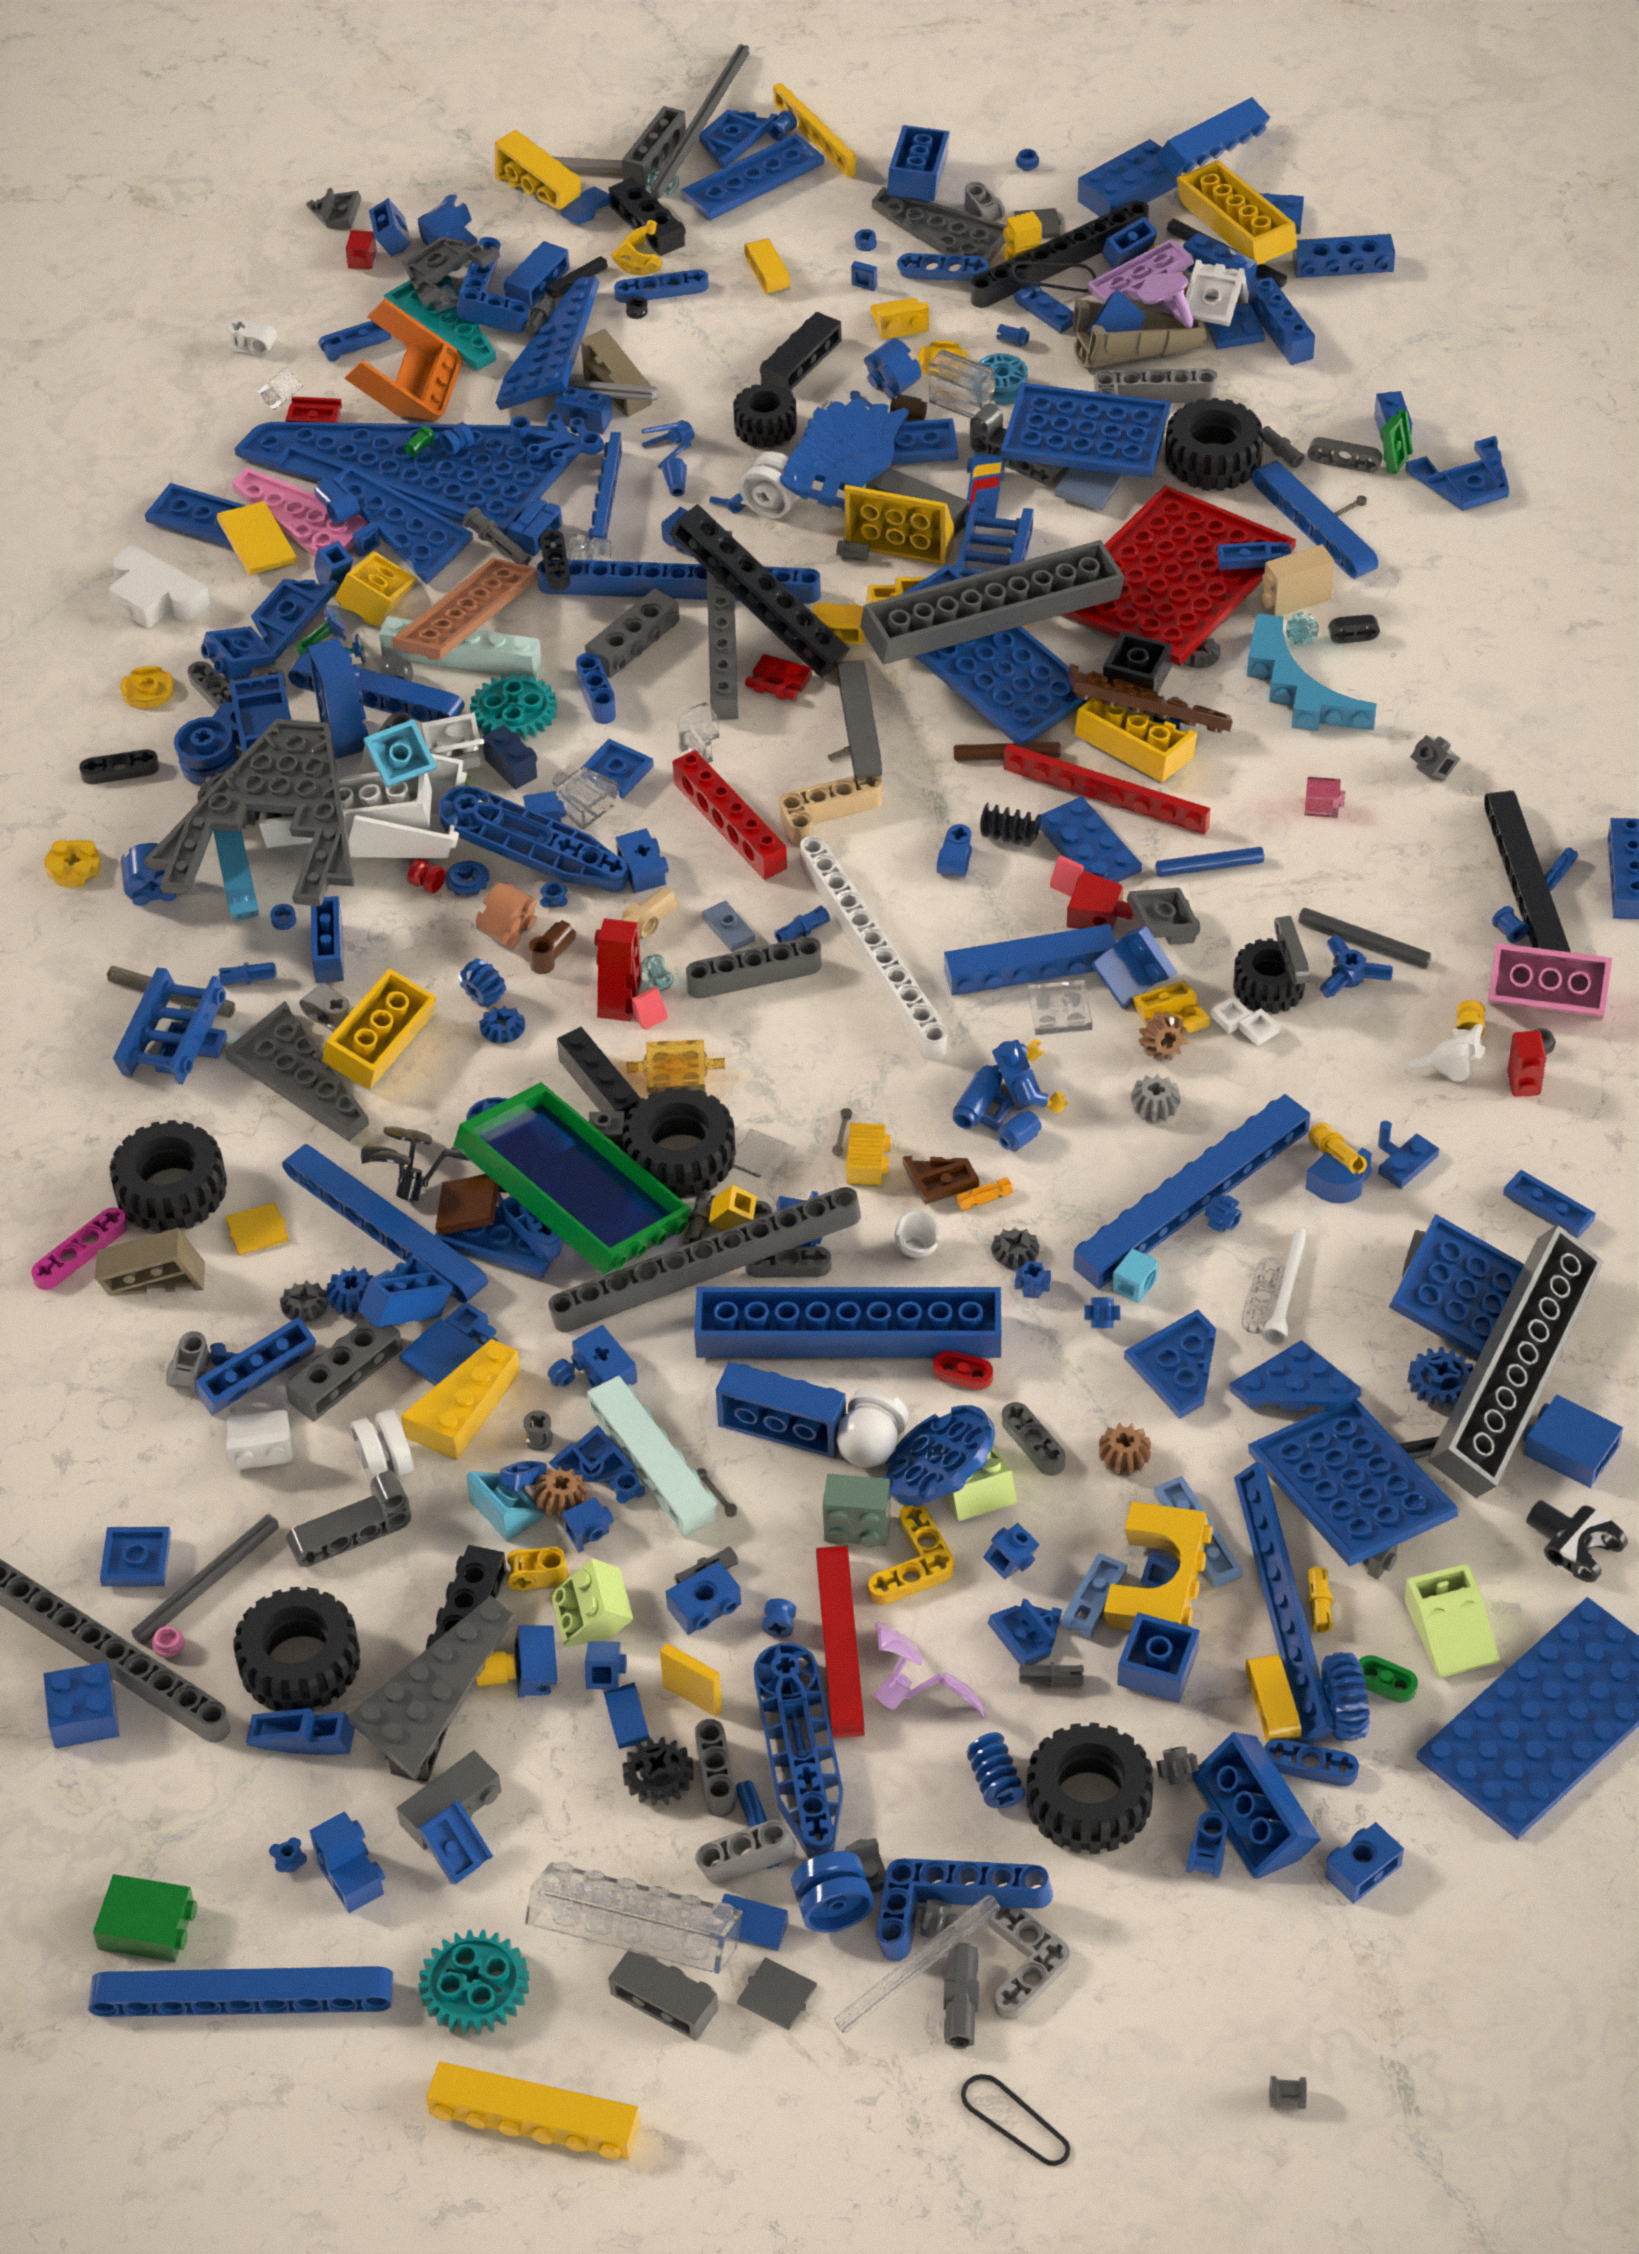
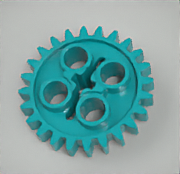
[470,672,557,741]
[418,1929,530,2035]

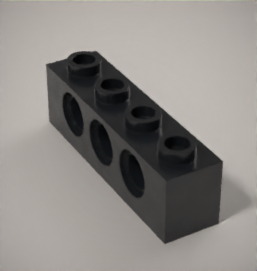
[608,177,686,256]

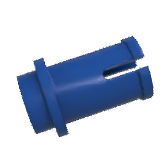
[996,324,1030,347]

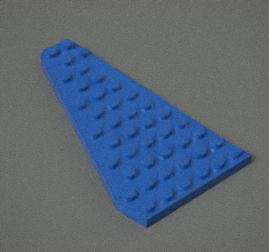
[234,422,580,536]

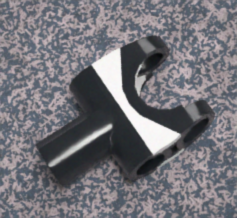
[1526,1500,1628,1583]

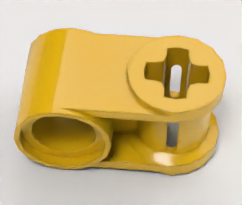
[507,1547,569,1591]

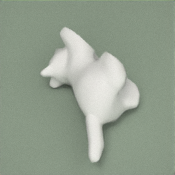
[1407,1024,1485,1082]

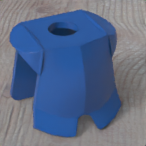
[417,195,478,246]

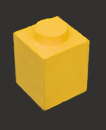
[709,1185,757,1231]

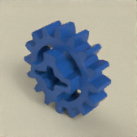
[1407,1347,1474,1409]

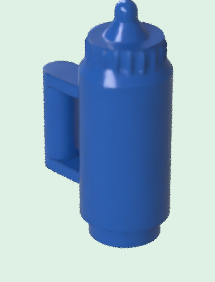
[953,1065,1014,1131]

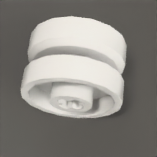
[739,451,799,519]
[350,1408,414,1484]

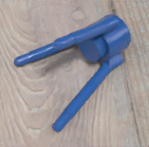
[641,420,694,469]

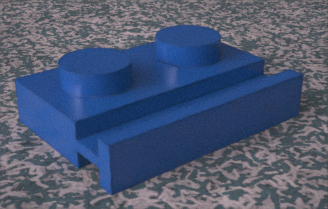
[416,1801,494,1884]

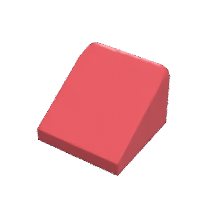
[1050,855,1084,897]
[632,986,668,1030]

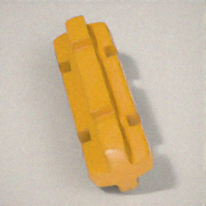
[956,1177,1013,1211]

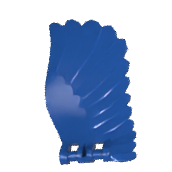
[780,399,909,513]

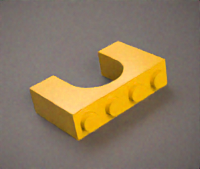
[1104,1501,1213,1631]

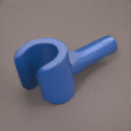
[709,493,746,514]
[210,1342,239,1367]

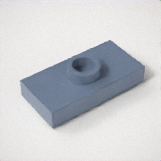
[702,900,755,952]

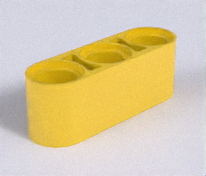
[744,238,790,294]
[1245,1654,1301,1742]

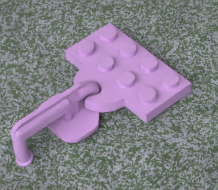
[1086,239,1194,329]

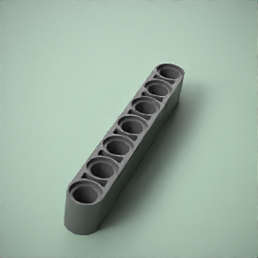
[837,660,882,778]

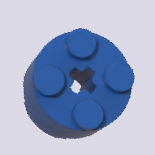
[864,338,922,400]
[120,843,177,906]

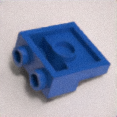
[201,626,277,679]

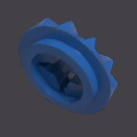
[445,861,490,897]
[479,1005,525,1043]

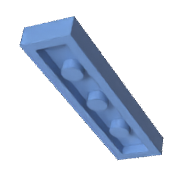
[1154,1476,1242,1589]

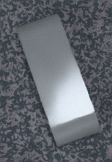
[695,1820,796,1884]

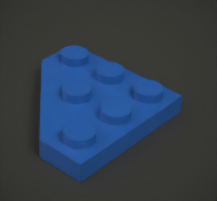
[1124,1309,1216,1419]
[1229,1340,1361,1411]

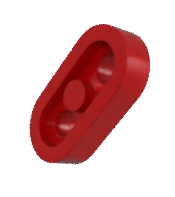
[933,1351,993,1390]

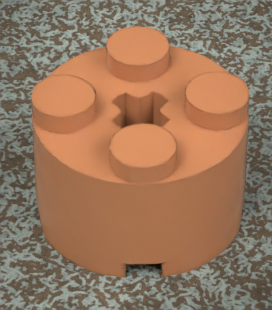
[476,882,537,949]

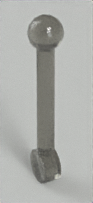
[1334,495,1367,517]
[832,1108,852,1156]
[696,1468,737,1517]

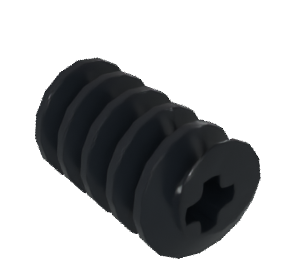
[980,802,1042,847]

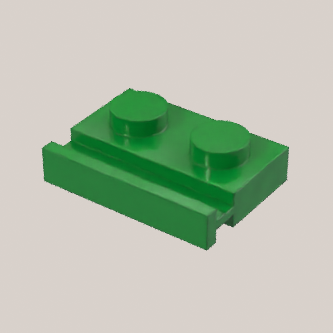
[1380,409,1413,474]

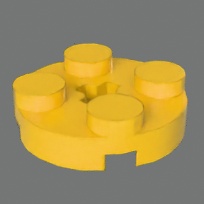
[45,840,101,887]

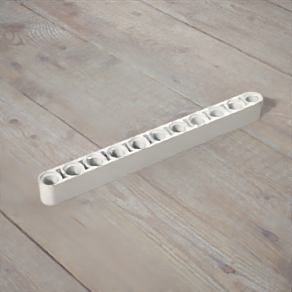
[800,835,947,1061]

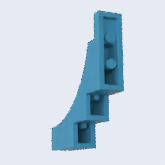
[206,786,259,921]

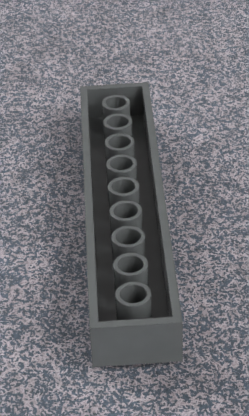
[860,540,1125,665]
[1428,1225,1604,1498]

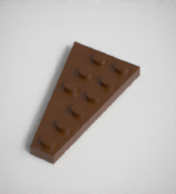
[1067,663,1233,733]

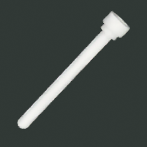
[1262,1228,1306,1345]

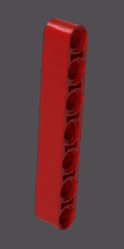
[816,1545,865,1739]

